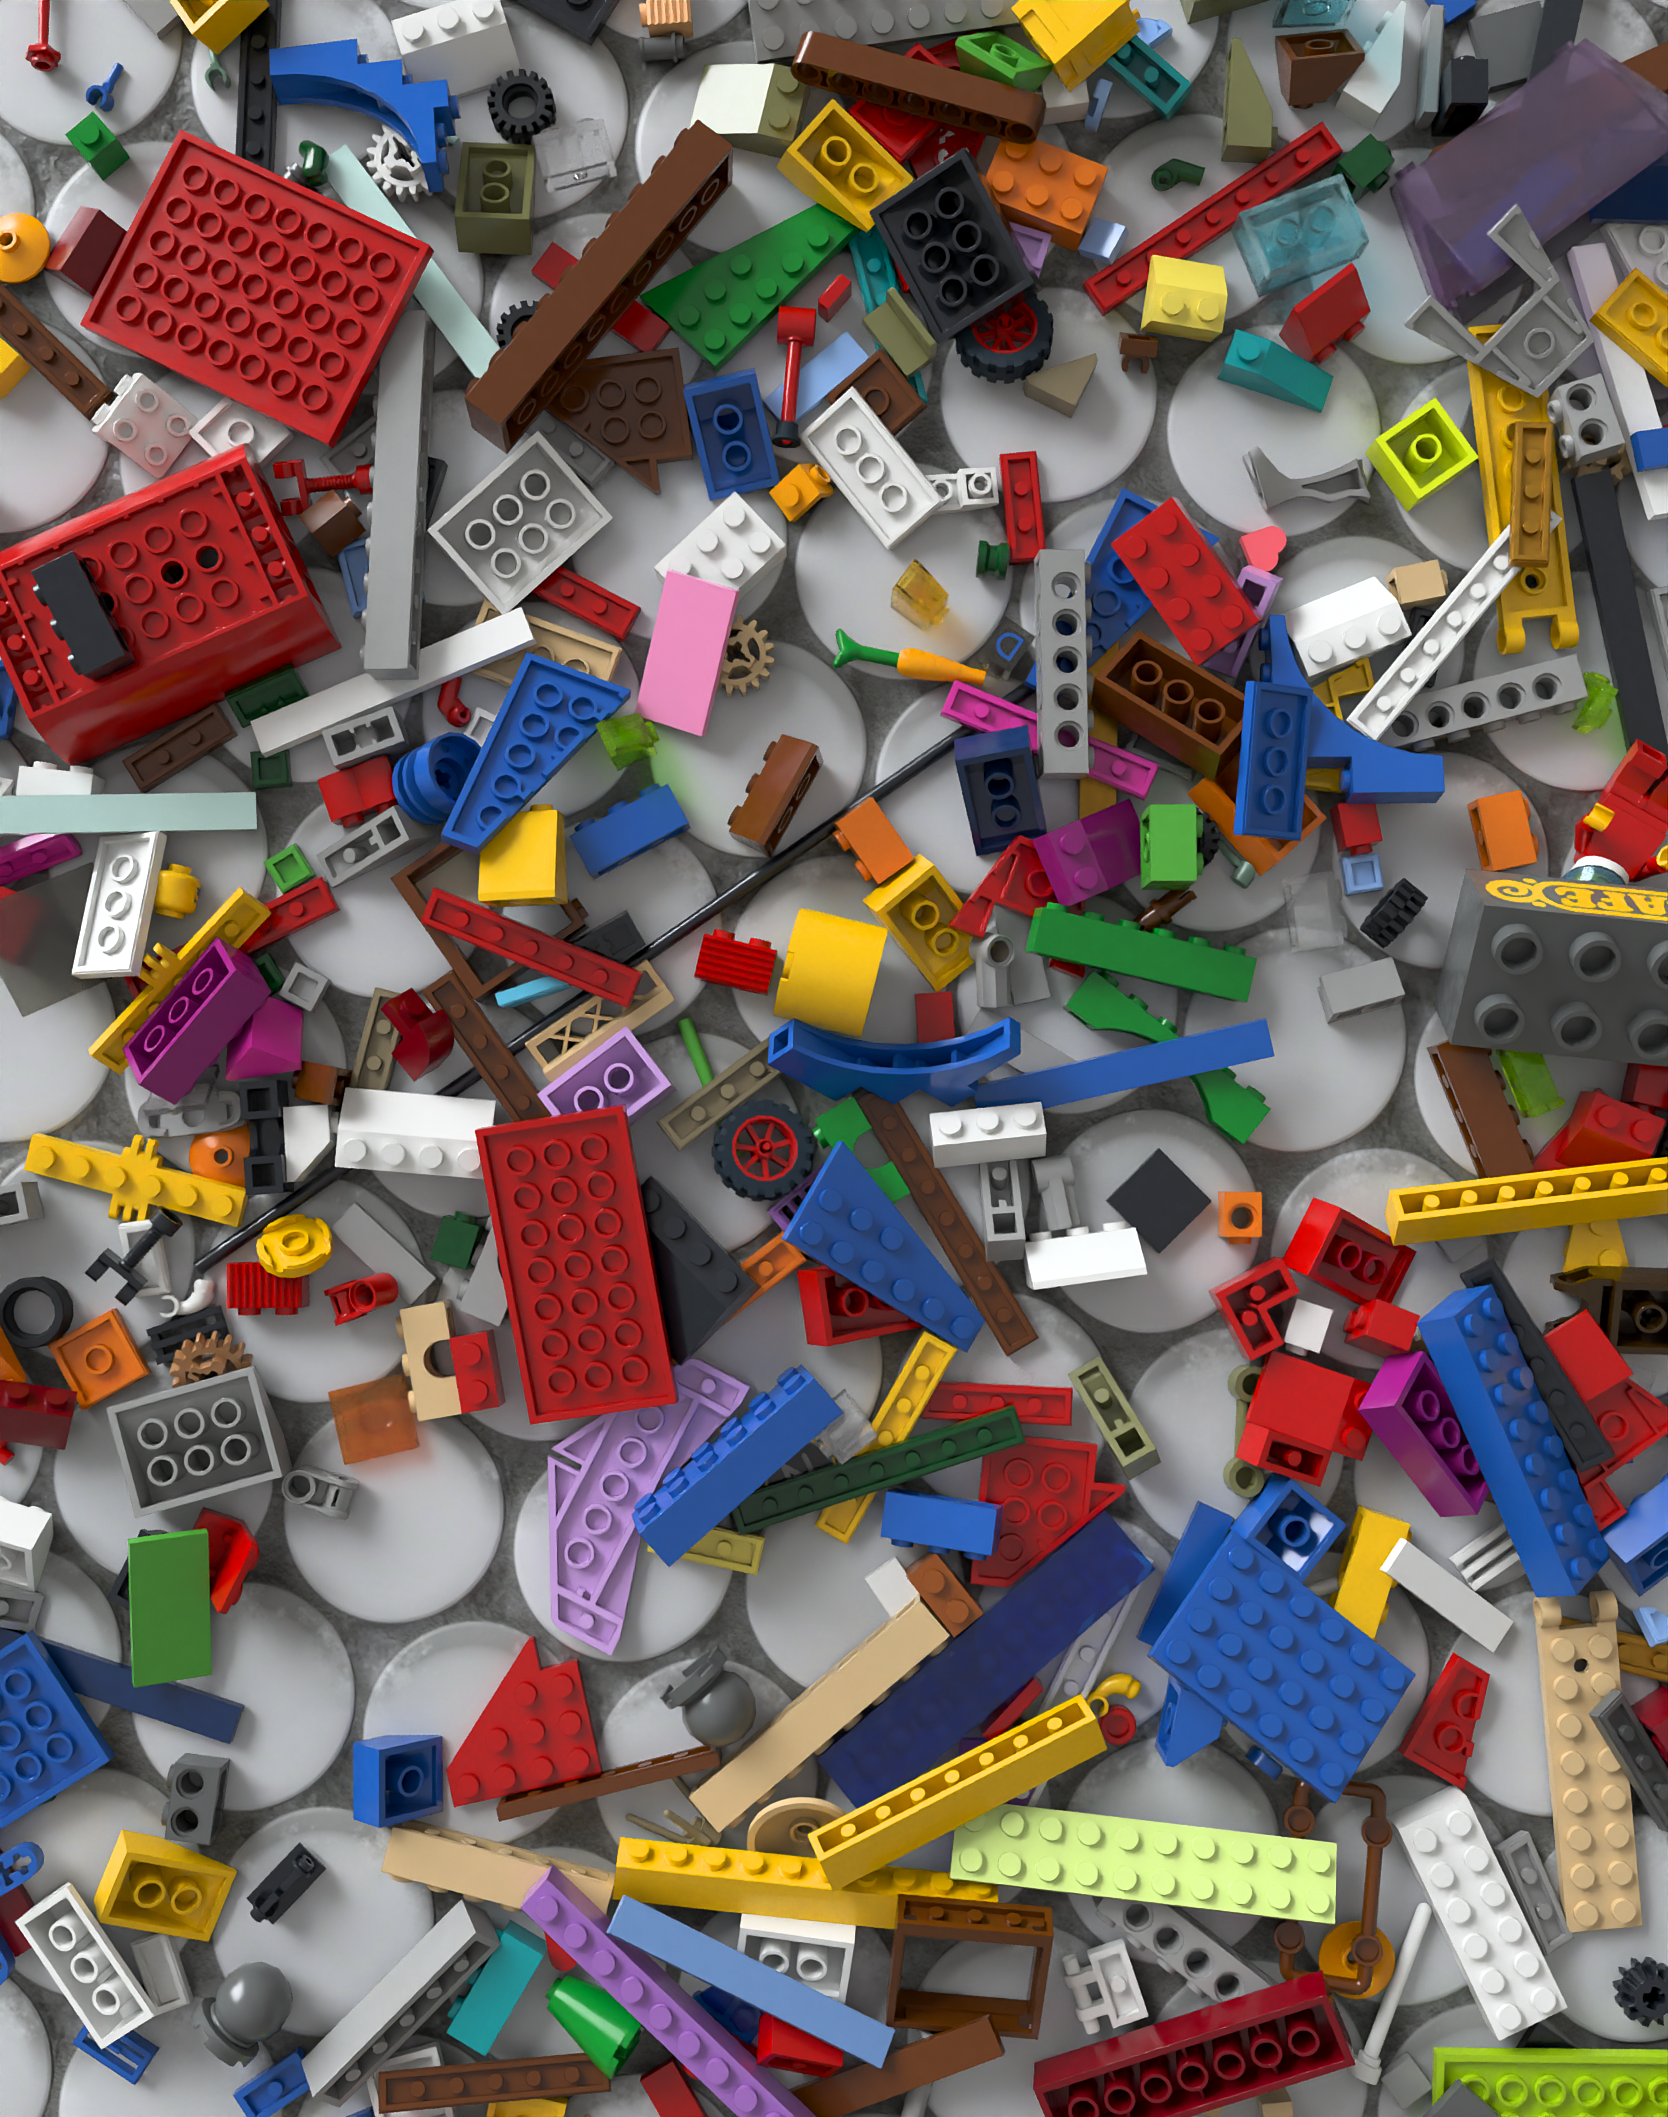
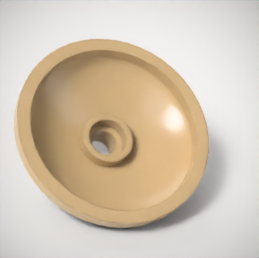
[747,1797,848,1858]

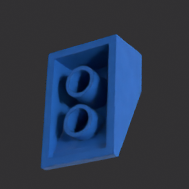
[683,368,780,501]

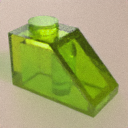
[595,713,660,771]

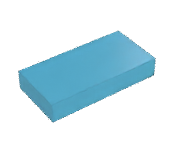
[495,976,572,1010]

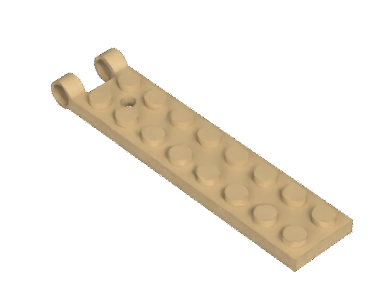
[1533,1590,1643,1933]

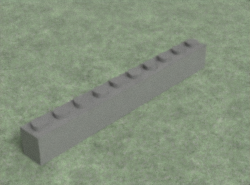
[360,310,436,680]

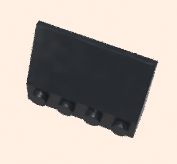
[869,148,1044,345]
[640,1176,762,1366]

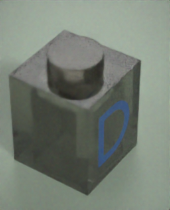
[977,616,1035,681]

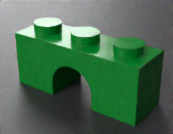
[812,1096,911,1203]

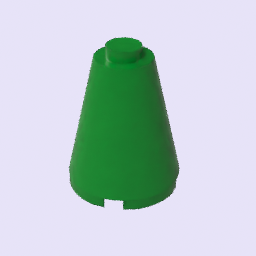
[545,1975,646,2080]

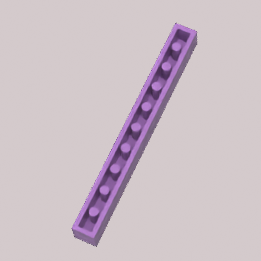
[520,1864,816,2117]

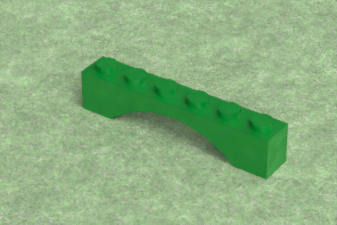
[1063,970,1271,1145]

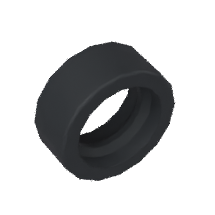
[0,1276,74,1349]

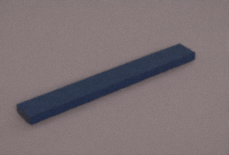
[0,1627,245,1744]

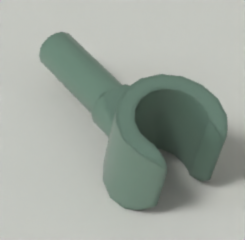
[205,48,231,91]
[1217,840,1255,889]

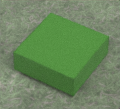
[263,843,317,894]

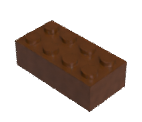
[1091,630,1245,781]

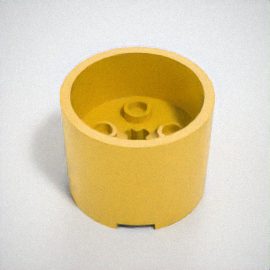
[773,908,888,1038]

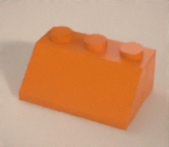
[1187,751,1327,876]

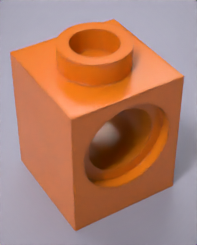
[1218,1191,1262,1244]

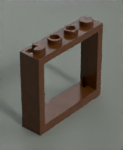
[390,842,589,1003]
[886,1894,1054,2040]

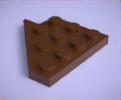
[544,347,693,495]

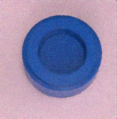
[1245,1745,1283,1781]

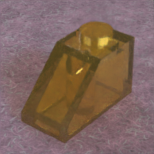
[891,559,950,633]

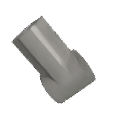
[969,932,1016,1008]
[1031,1153,1081,1231]

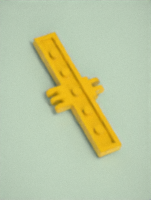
[88,887,271,1075]
[24,1133,249,1227]

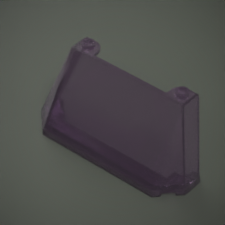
[1389,38,1668,312]

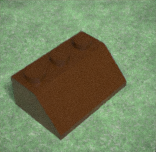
[728,734,824,858]

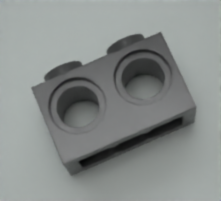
[161,1753,230,1845]

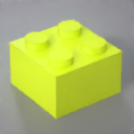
[1365,397,1479,512]

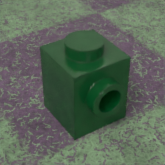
[1330,133,1395,204]

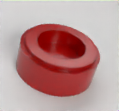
[1098,1704,1137,1745]

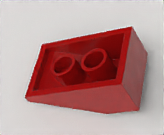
[1283,1197,1417,1306]
[797,1265,922,1347]
[1245,1350,1373,1461]

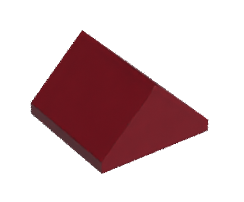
[43,206,127,299]

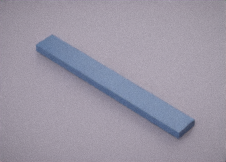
[606,1895,895,2069]

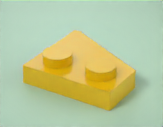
[1562,1219,1630,1272]

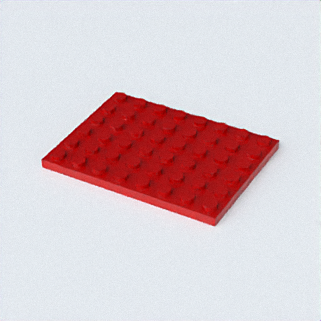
[80,129,434,449]

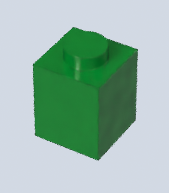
[65,111,130,181]

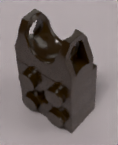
[1545,1266,1668,1355]

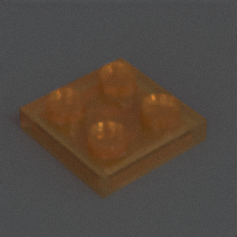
[328,1373,420,1465]

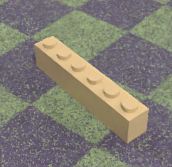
[381,1820,615,1915]

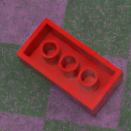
[1111,497,1264,666]

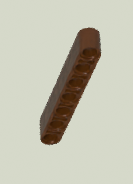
[790,31,1047,145]

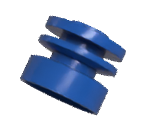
[392,732,481,826]

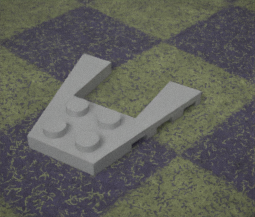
[1403,204,1595,398]

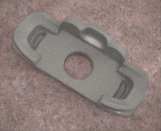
[138,1084,246,1139]

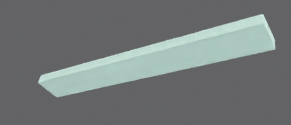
[324,144,500,378]
[0,792,257,835]

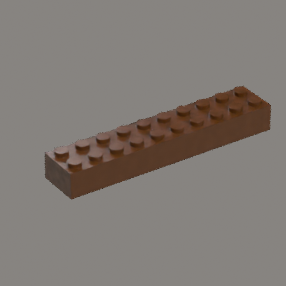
[464,119,733,454]

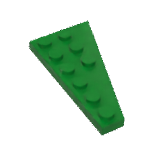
[639,203,861,372]

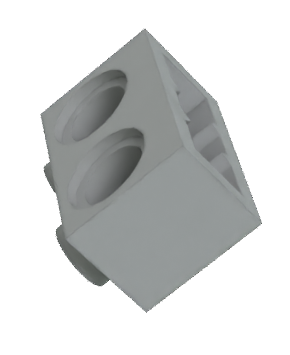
[1547,373,1625,469]

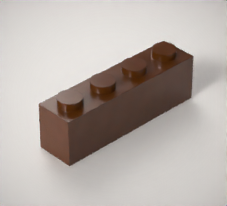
[1427,1039,1534,1179]

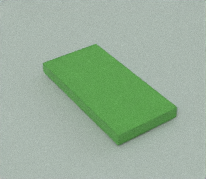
[128,1528,212,1688]

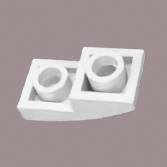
[925,467,999,515]

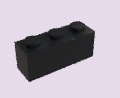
[31,551,136,682]

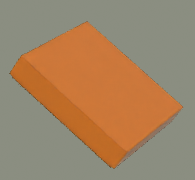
[47,1308,152,1411]

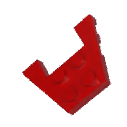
[949,835,1086,979]
[1570,1377,1668,1531]

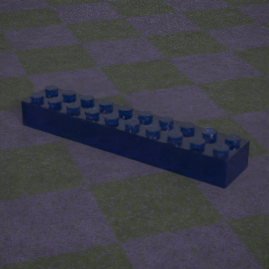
[817,1508,1156,1809]

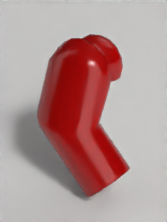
[437,677,471,727]

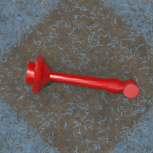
[25,0,61,72]

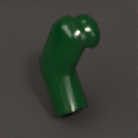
[298,140,329,187]
[1151,158,1205,191]

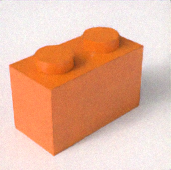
[1467,790,1539,872]
[832,797,915,884]

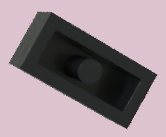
[1431,55,1488,137]

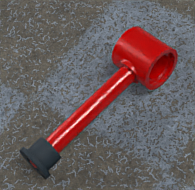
[771,306,816,448]

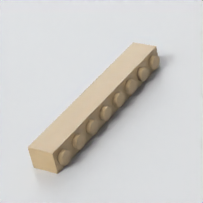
[689,1594,950,1833]

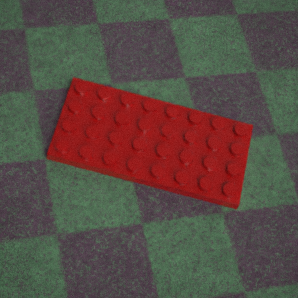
[475,1104,679,1425]

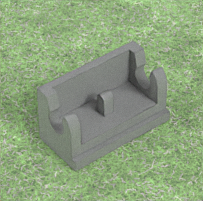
[1317,956,1405,1024]

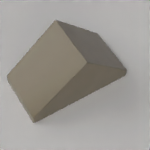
[1023,353,1098,418]

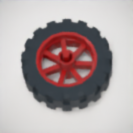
[955,294,1054,384]
[711,1099,814,1202]

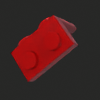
[192,1507,260,1614]

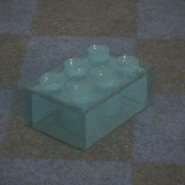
[1231,173,1370,298]

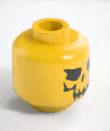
[153,863,201,920]

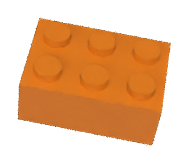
[985,139,1108,252]

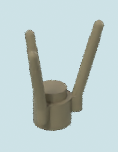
[625,1776,723,1847]

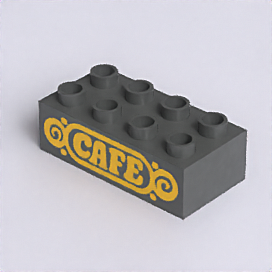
[1434,869,1668,1067]

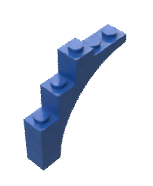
[269,39,461,193]
[1258,615,1445,804]
[767,1017,1021,1107]

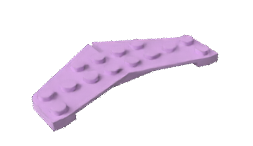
[548,1357,750,1656]

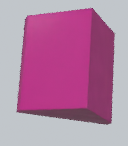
[225,996,304,1081]

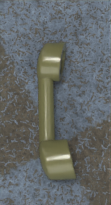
[1223,1364,1264,1498]

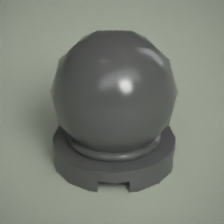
[660,1646,756,1748]
[191,1962,293,2067]

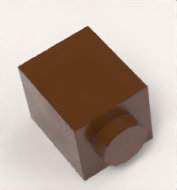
[298,489,366,558]

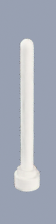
[1348,1902,1432,2085]

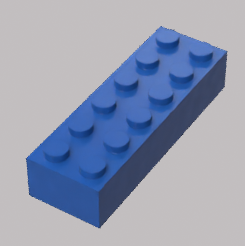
[631,1364,843,1567]

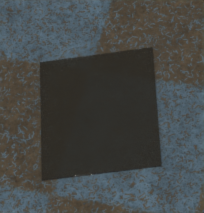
[0,862,145,1017]

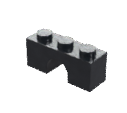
[239,1079,294,1195]

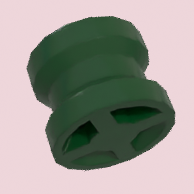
[976,540,1009,580]

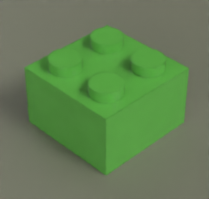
[1140,804,1203,890]

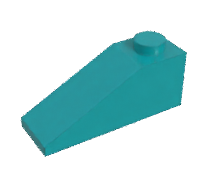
[1217,329,1333,413]

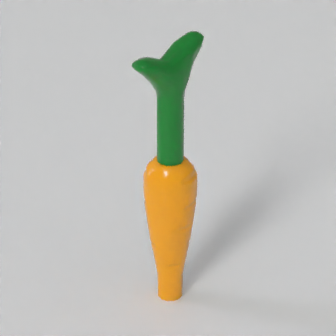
[833,628,986,685]

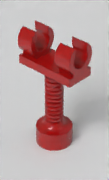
[272,459,373,516]

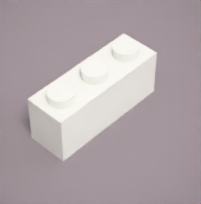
[929,1102,1046,1168]

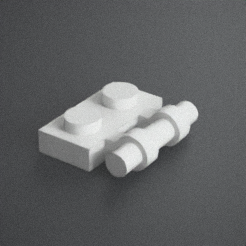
[1062,1938,1149,2034]

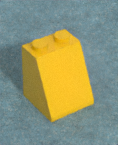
[478,804,568,908]

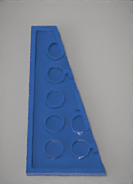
[781,1141,985,1353]

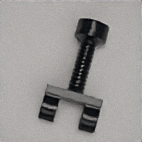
[85,1206,183,1306]

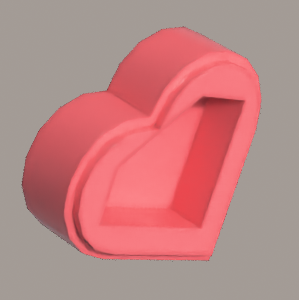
[1239,526,1287,573]

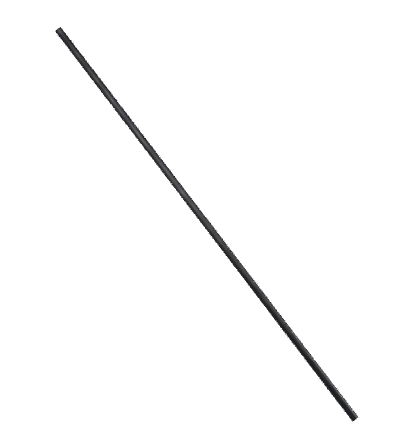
[193,683,1036,1274]

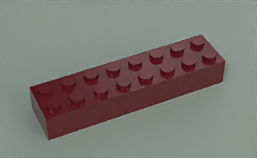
[1033,1970,1356,2117]

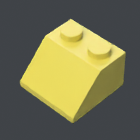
[1140,255,1228,342]

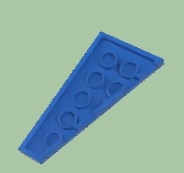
[1023,488,1220,700]
[441,652,631,855]

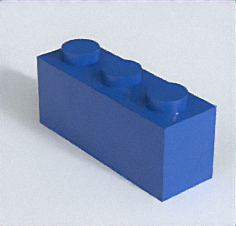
[569,783,691,880]
[880,1488,1004,1560]

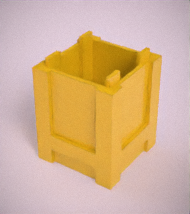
[1011,0,1141,92]

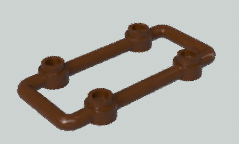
[1274,1779,1393,1995]

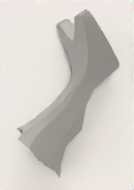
[1242,446,1371,510]

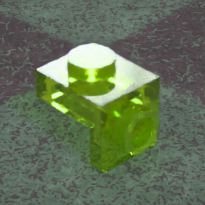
[1571,672,1618,735]

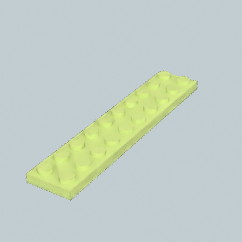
[949,1804,1337,1925]

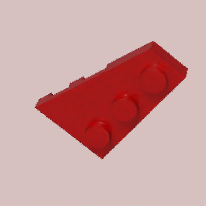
[1397,1652,1490,1790]

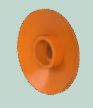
[189,1124,250,1188]

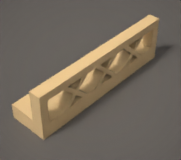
[525,958,675,1083]

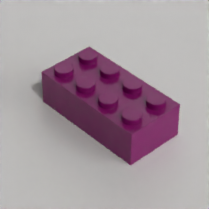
[122,936,271,1105]
[1358,1351,1489,1517]

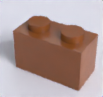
[905,1551,984,1637]

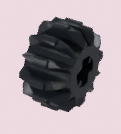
[1612,1956,1668,2027]

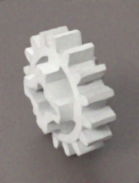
[366,124,448,202]

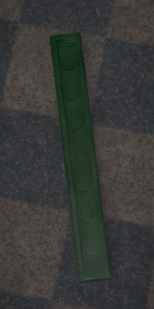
[732,1404,1026,1536]

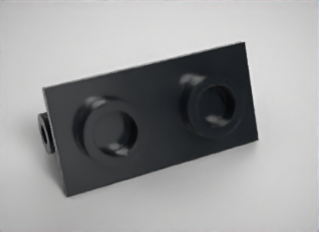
[246,1842,327,1925]

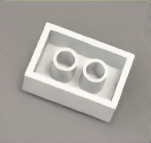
[654,492,787,602]

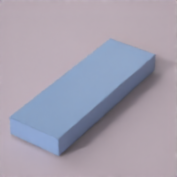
[763,331,869,423]

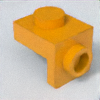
[769,463,835,522]

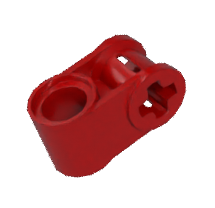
[323,1272,399,1326]

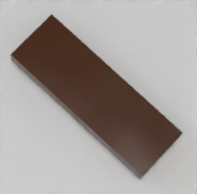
[122,702,238,794]

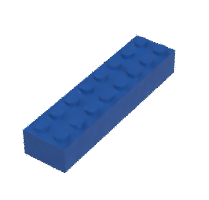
[1416,1284,1611,1598]

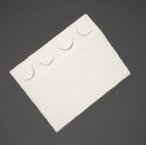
[426,431,613,615]

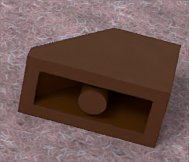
[292,1060,353,1106]

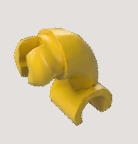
[1086,1673,1142,1717]

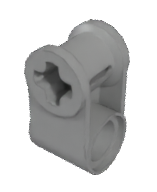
[281,1465,360,1520]

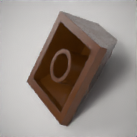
[1275,29,1365,109]

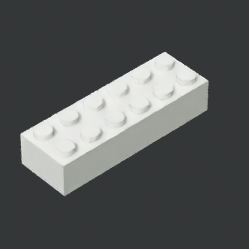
[1387,1785,1568,2041]

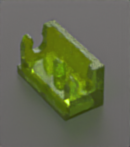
[1495,1049,1566,1118]

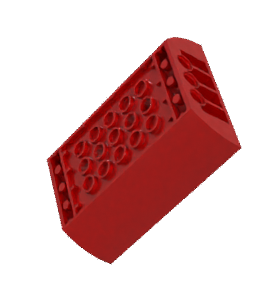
[0,443,342,766]

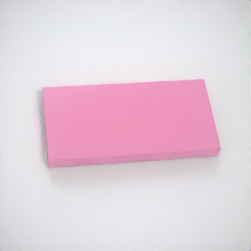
[634,570,740,737]

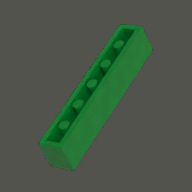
[1025,902,1257,1002]

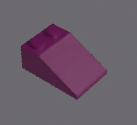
[1032,798,1141,906]

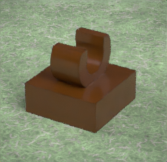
[1118,332,1158,374]

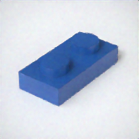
[233,2046,310,2117]

